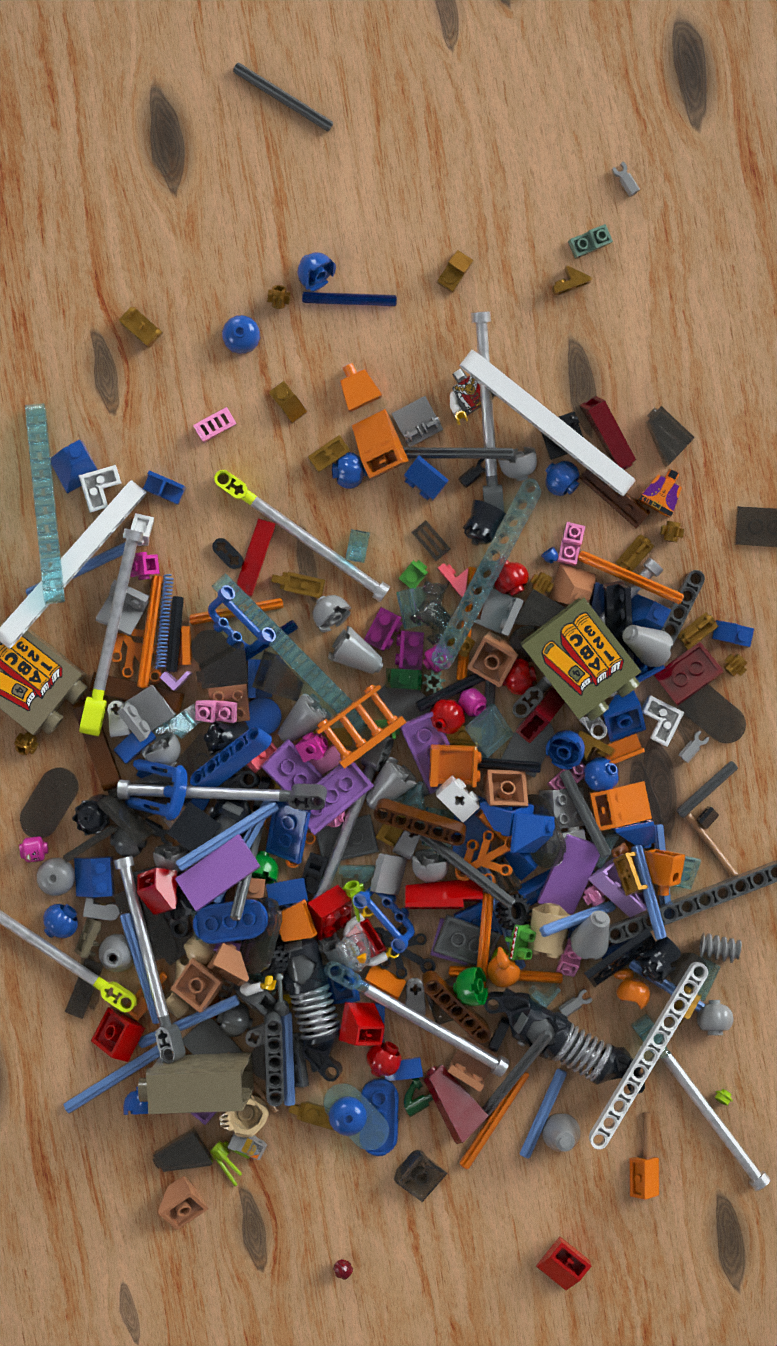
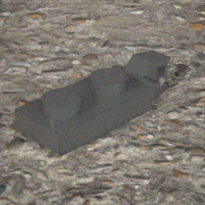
[293,1032,309,1087]

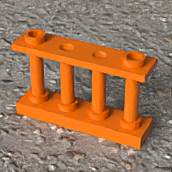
[315,684,406,769]

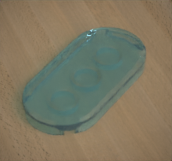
[324,1083,389,1150]

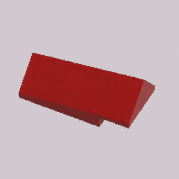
[405,879,483,909]

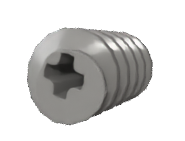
[699,932,742,963]

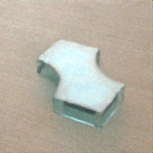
[153,711,197,739]

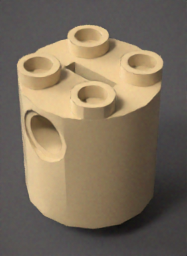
[527,903,570,958]

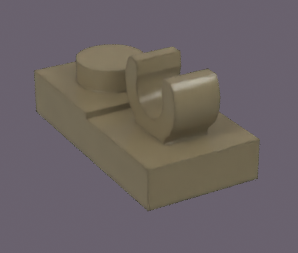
[75,917,102,958]

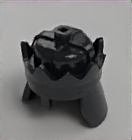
[463,500,509,546]
[204,721,249,756]
[72,794,115,836]
[638,936,681,984]

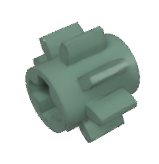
[422,670,446,693]

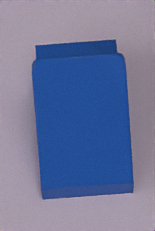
[712,620,754,647]

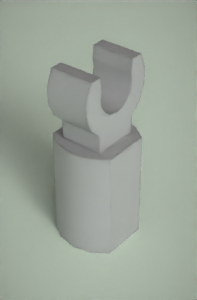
[612,162,640,197]
[678,730,709,763]
[558,989,592,1017]

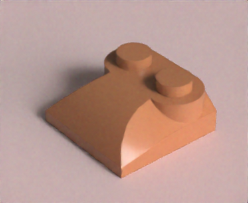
[171,958,224,1013]

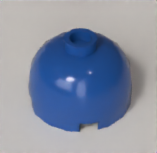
[297,252,336,291]
[222,315,260,354]
[546,730,585,770]
[123,1087,149,1115]
[328,1096,367,1136]

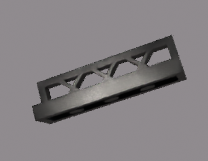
[603,580,634,660]

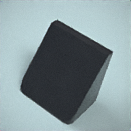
[697,806,719,829]

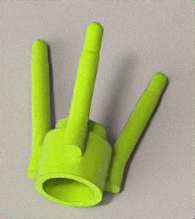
[343,880,373,922]
[210,1141,250,1186]

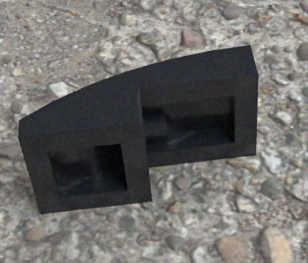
[301,852,329,894]

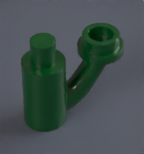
[404,1078,433,1117]

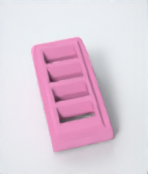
[193,407,237,443]

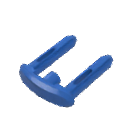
[125,759,187,821]

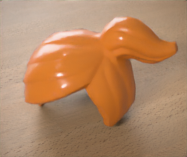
[487,947,521,988]
[613,968,650,1009]

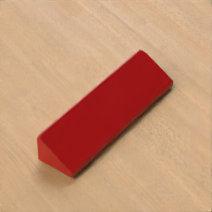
[234,518,276,597]

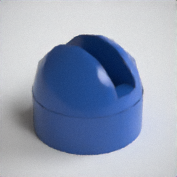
[541,547,558,564]

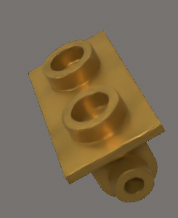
[615,534,654,572]
[677,612,718,650]

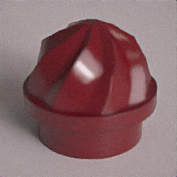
[333,1259,353,1280]

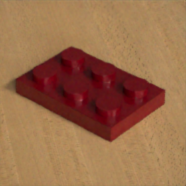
[654,642,724,706]

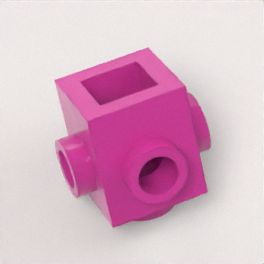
[130,552,160,580]
[295,732,329,762]

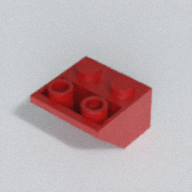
[137,868,178,915]
[307,885,352,941]
[339,1002,385,1046]
[536,1236,592,1290]

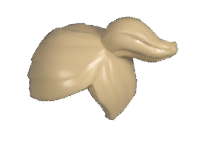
[184,934,216,966]

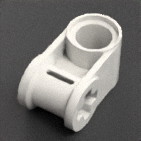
[107,699,131,737]
[579,716,607,739]

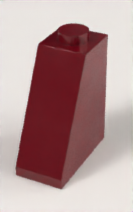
[515,687,565,744]

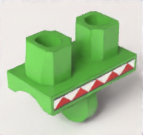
[505,924,536,960]

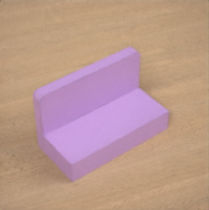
[160,671,192,691]

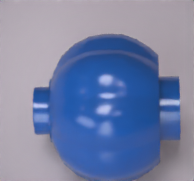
[332,452,367,489]
[545,461,580,496]
[584,757,619,791]
[43,904,78,938]

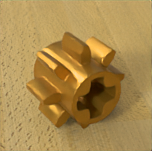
[267,285,291,309]
[660,521,685,543]
[530,571,554,595]
[724,653,747,677]
[14,732,39,755]

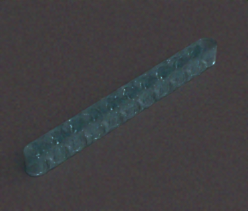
[25,403,65,605]
[432,478,542,670]
[212,573,368,735]

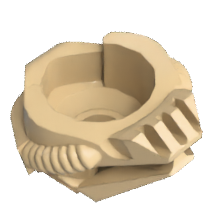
[219,1095,269,1138]

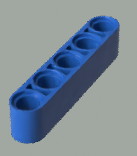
[190,726,272,787]

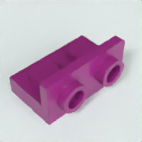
[364,607,403,651]
[395,631,424,670]

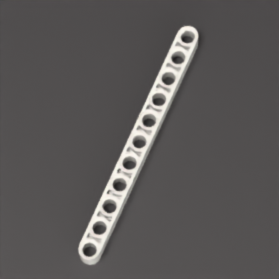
[459,350,636,496]
[0,480,147,649]
[589,962,708,1149]

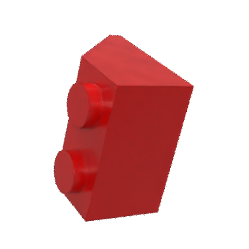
[91,1007,145,1062]

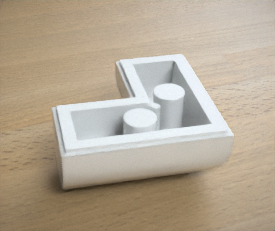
[78,465,121,513]
[642,695,684,747]

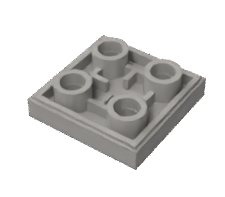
[370,853,407,895]

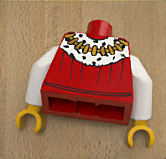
[340,906,399,966]

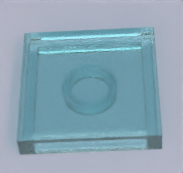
[465,704,514,758]

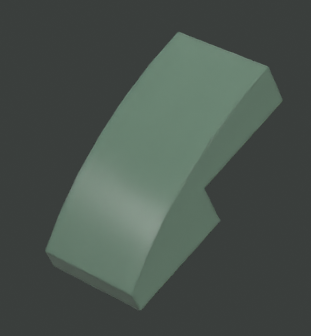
[568,224,613,259]

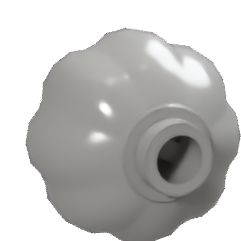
[697,1000,734,1035]

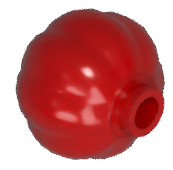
[493,560,529,596]
[502,659,537,695]
[430,699,465,734]
[366,1041,402,1077]

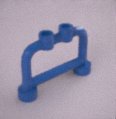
[208,585,276,652]
[353,887,415,953]

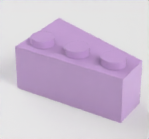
[588,854,647,917]

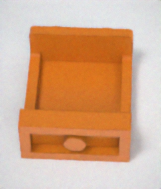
[429,744,481,787]

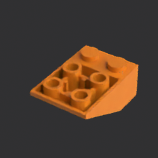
[352,409,409,478]
[588,781,652,831]

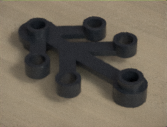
[374,924,436,978]

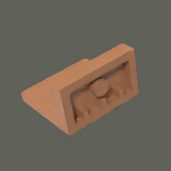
[208,677,250,723]
[447,1036,499,1092]

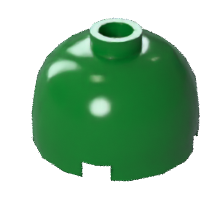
[251,851,279,884]
[453,967,488,1006]

